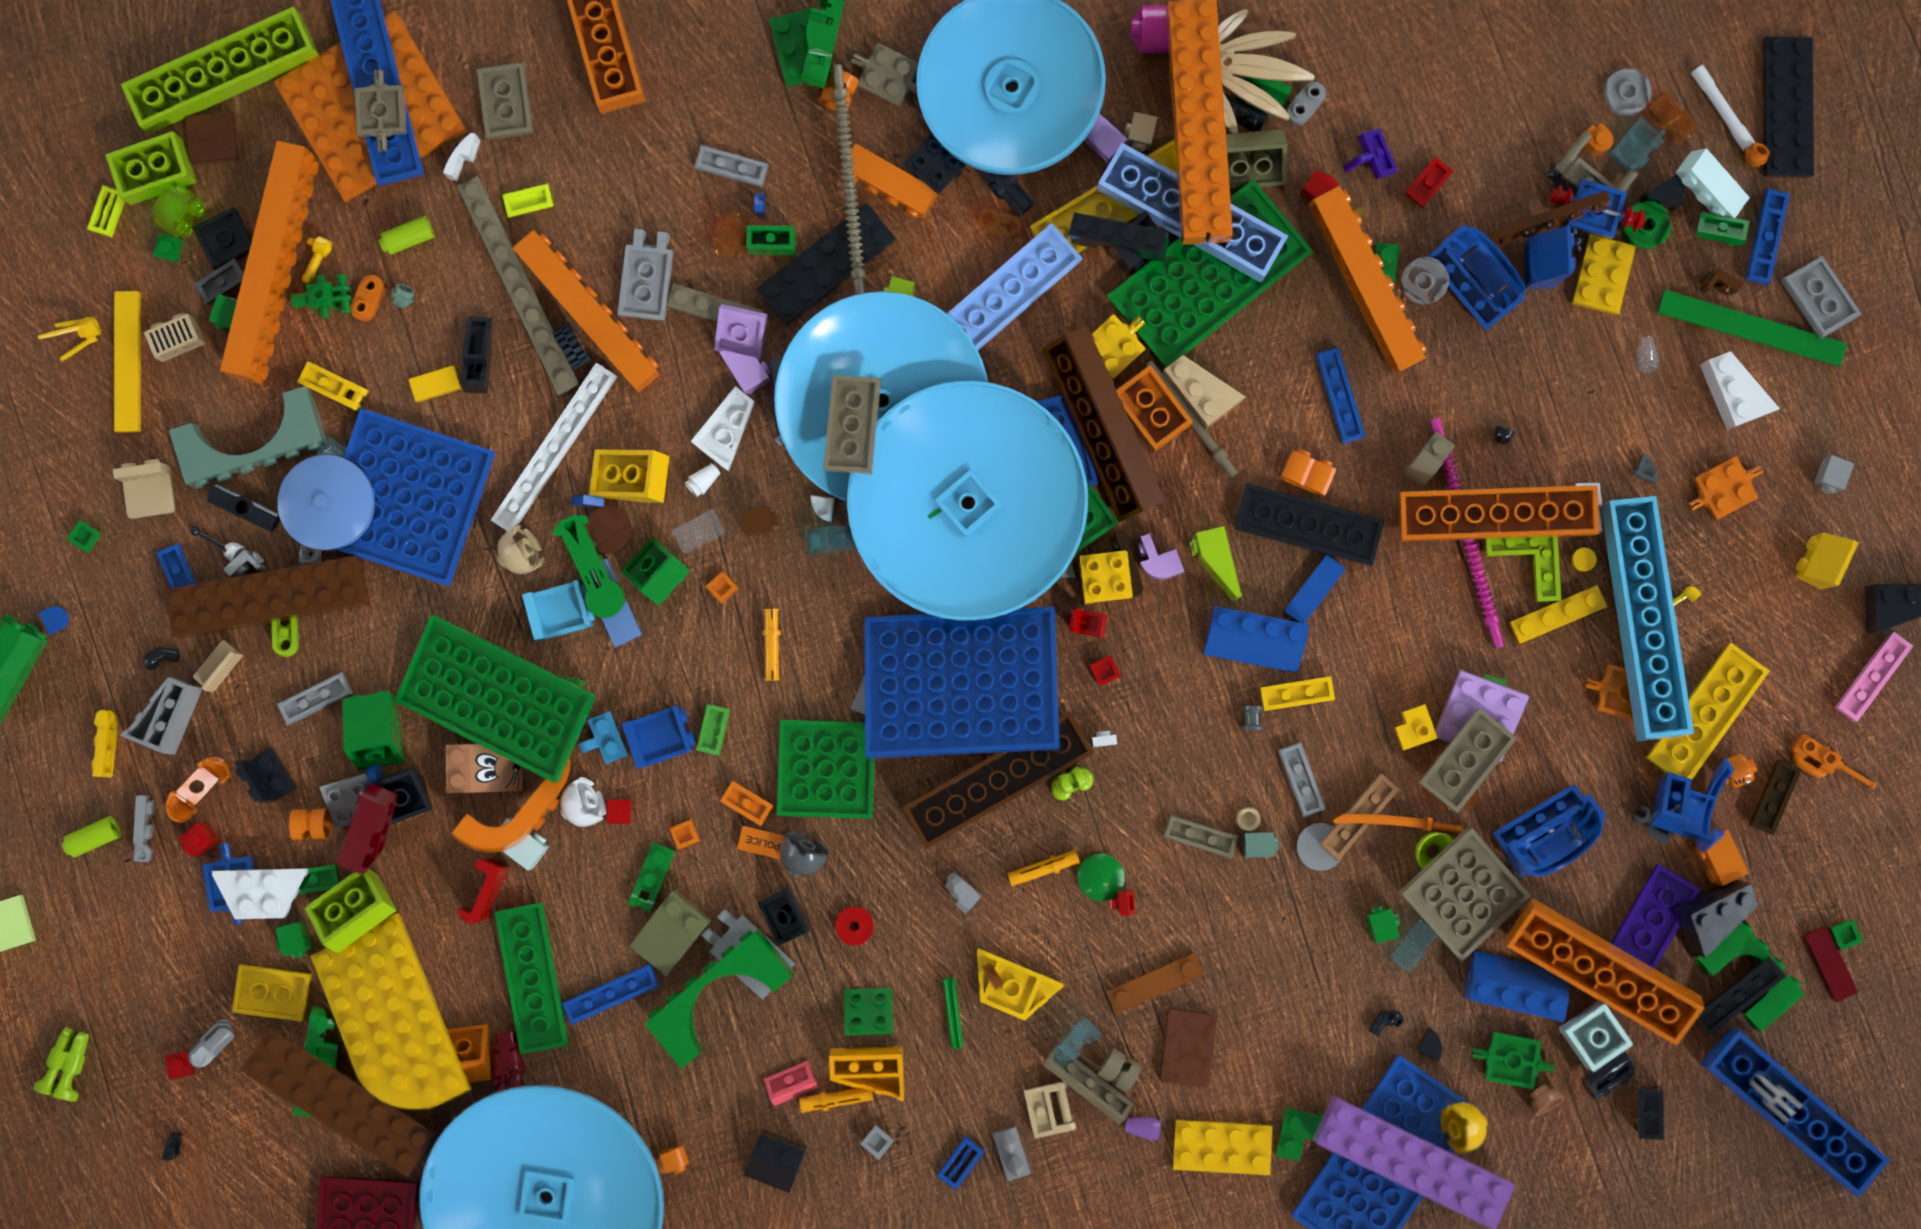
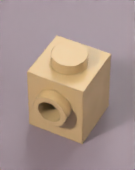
[1124,112,1157,152]

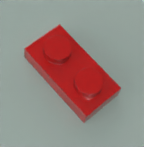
[1404,156,1454,208]

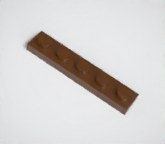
[1490,190,1612,246]

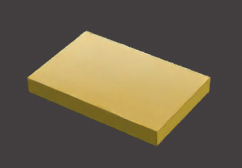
[232,964,312,1022]

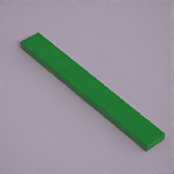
[1656,290,1847,367]

